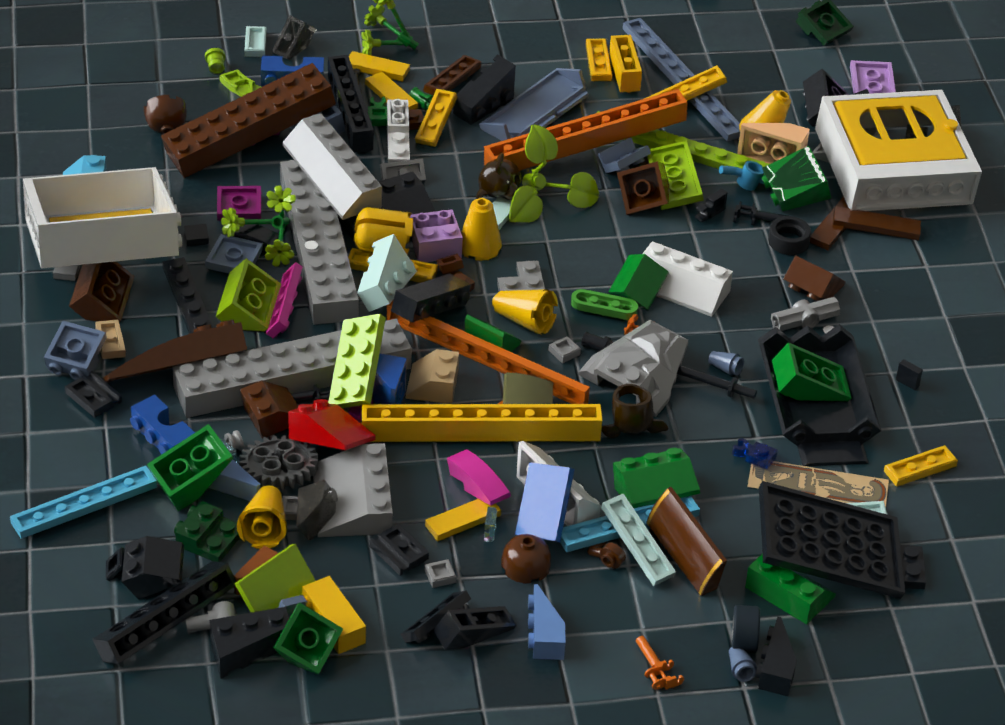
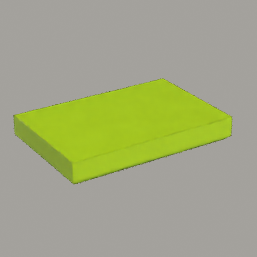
[235,544,316,613]

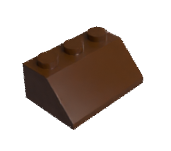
[69,261,135,322]

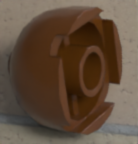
[144,95,187,134]
[501,534,552,584]

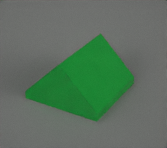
[608,254,669,311]
[465,314,522,352]
[273,602,343,674]

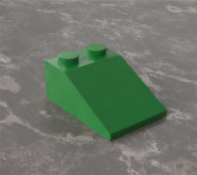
[772,342,851,401]
[147,424,234,512]

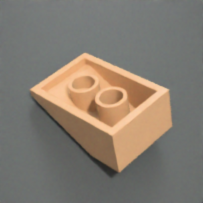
[737,123,810,164]

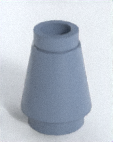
[708,351,745,376]
[729,647,757,682]

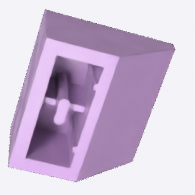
[410,210,463,262]

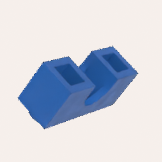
[261,56,324,87]
[130,394,195,455]

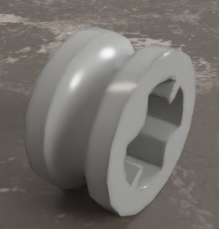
[224,430,244,454]

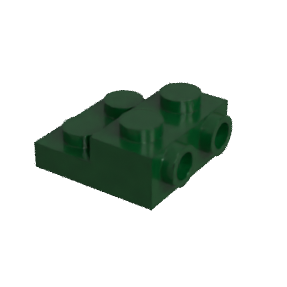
[796,0,854,46]
[174,501,240,562]

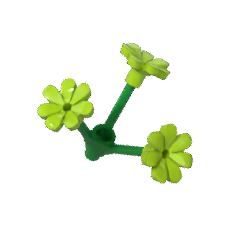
[361,0,419,55]
[221,185,296,267]

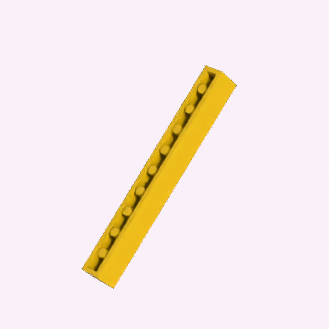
[362,404,602,442]

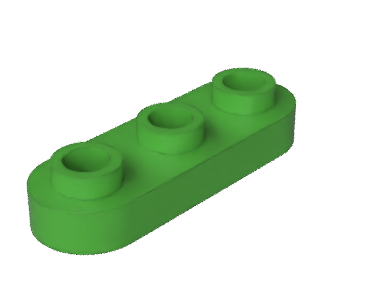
[571,289,638,320]

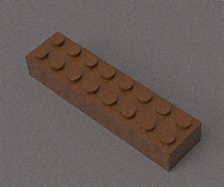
[161,63,336,178]

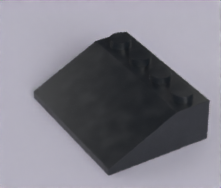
[337,172,436,241]

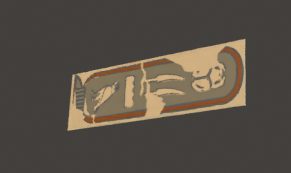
[747,458,889,507]

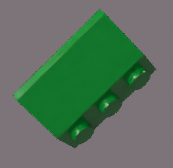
[613,448,700,508]
[745,553,836,625]

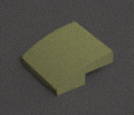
[503,372,553,404]

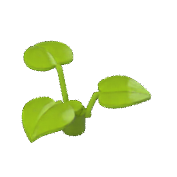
[509,125,599,222]

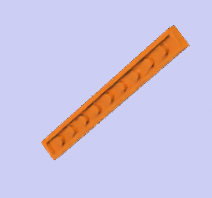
[387,301,590,404]

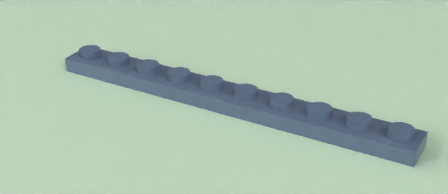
[623,18,740,142]

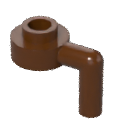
[587,541,626,569]

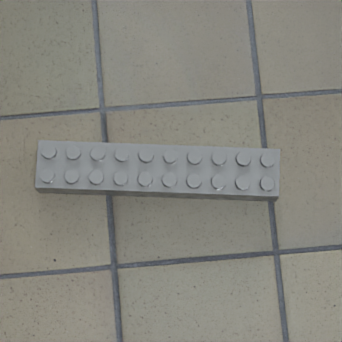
[280,160,359,325]
[172,318,412,418]

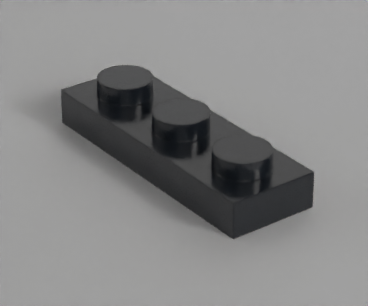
[400,590,471,643]

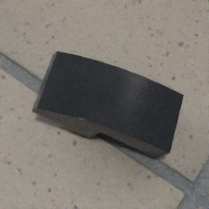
[233,224,279,250]

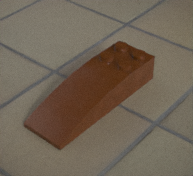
[102,320,247,382]

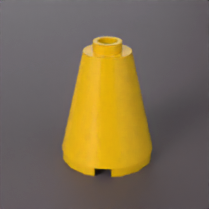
[739,90,791,130]
[461,198,502,261]
[492,289,558,335]
[237,485,287,549]

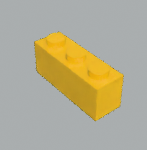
[609,35,642,93]
[302,576,366,654]

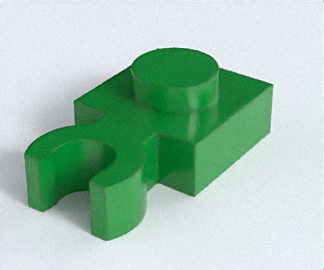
[368,97,387,126]

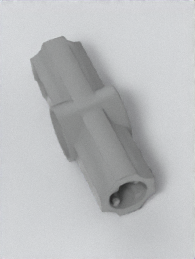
[771,297,840,331]

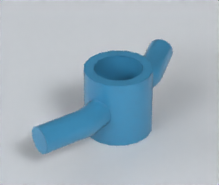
[719,161,764,191]

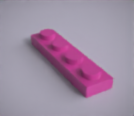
[266,262,303,338]

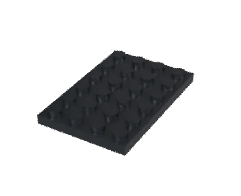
[759,481,905,599]

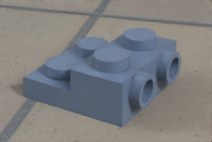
[44,321,107,380]

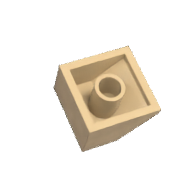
[406,349,459,404]

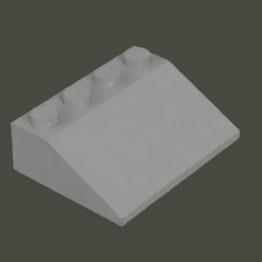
[313,443,393,537]

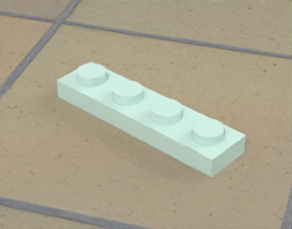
[601,494,676,586]

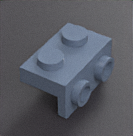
[598,138,651,173]

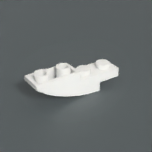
[387,99,410,163]

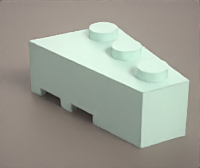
[357,234,417,312]

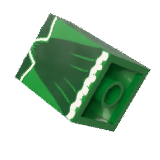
[761,146,832,212]

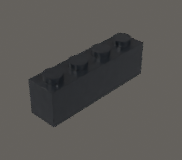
[391,274,471,322]

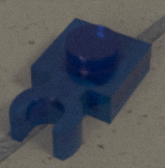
[732,438,778,469]

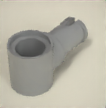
[186,601,236,634]

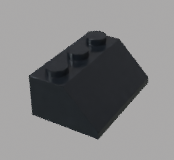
[803,69,848,127]

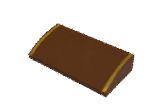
[646,487,727,596]

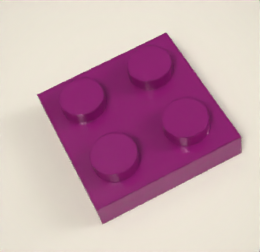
[217,186,261,221]

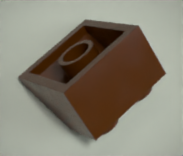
[617,161,669,215]
[783,255,846,301]
[240,380,298,439]

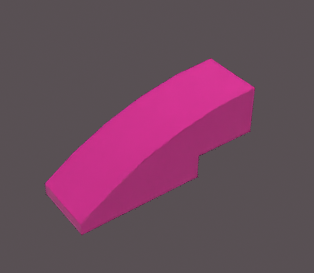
[447,449,511,506]

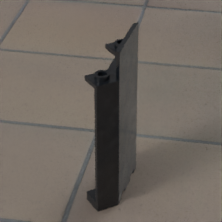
[758,324,882,466]

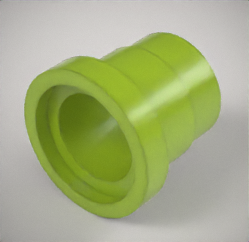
[205,48,226,74]

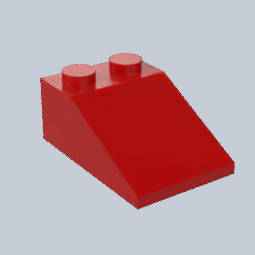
[288,399,376,450]

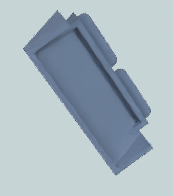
[479,68,589,141]

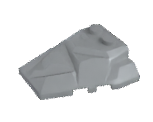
[579,320,688,417]

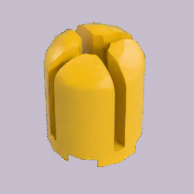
[354,207,413,255]

